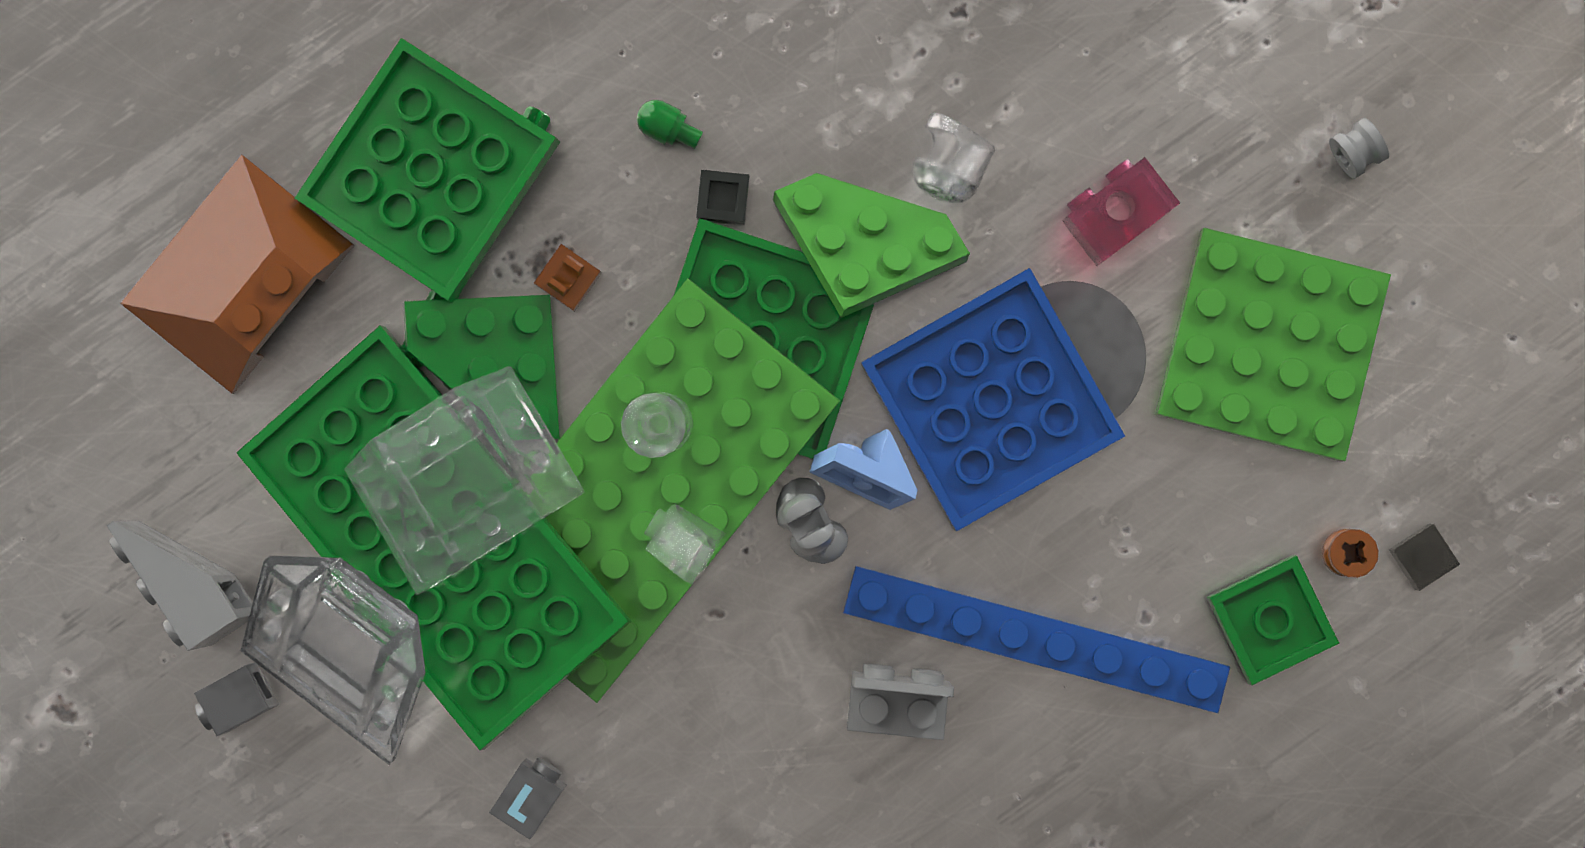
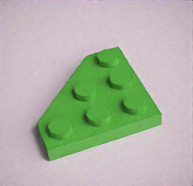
[773,173,970,318]

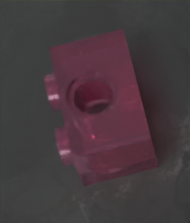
[1062,157,1180,266]

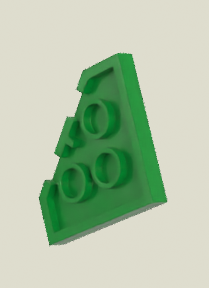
[403,295,560,443]

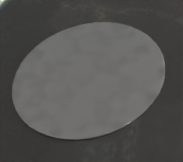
[1041,281,1146,419]

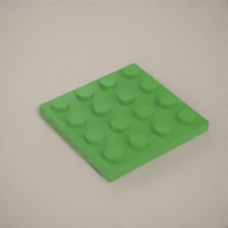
[1155,228,1391,462]

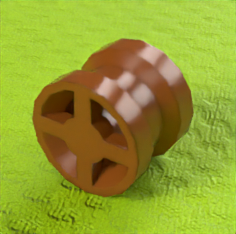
[1322,529,1379,578]

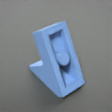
[810,429,918,510]

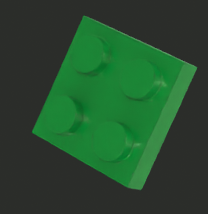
[1207,555,1339,685]

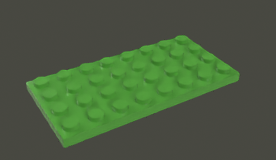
[521,278,841,703]

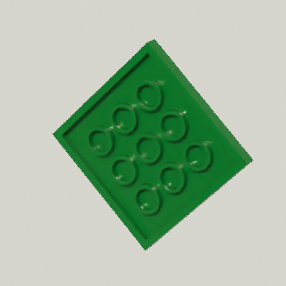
[295,38,560,303]
[674,218,875,459]

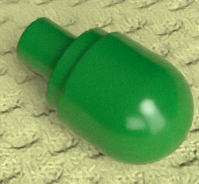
[637,100,703,149]

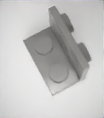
[847,664,954,740]

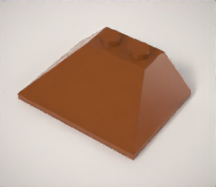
[120,155,355,394]

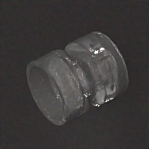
[621,392,693,458]

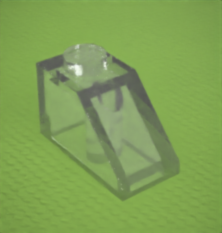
[644,504,726,585]

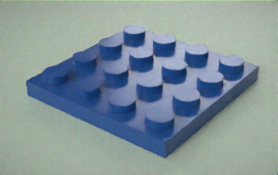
[861,268,1125,531]

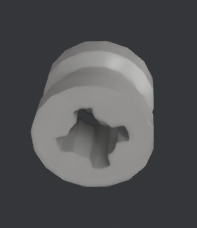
[1329,118,1389,179]

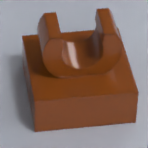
[534,244,602,312]

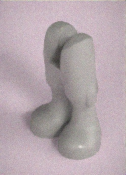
[776,478,848,564]

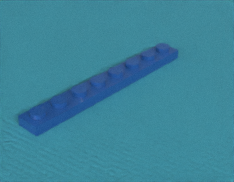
[843,566,1230,713]

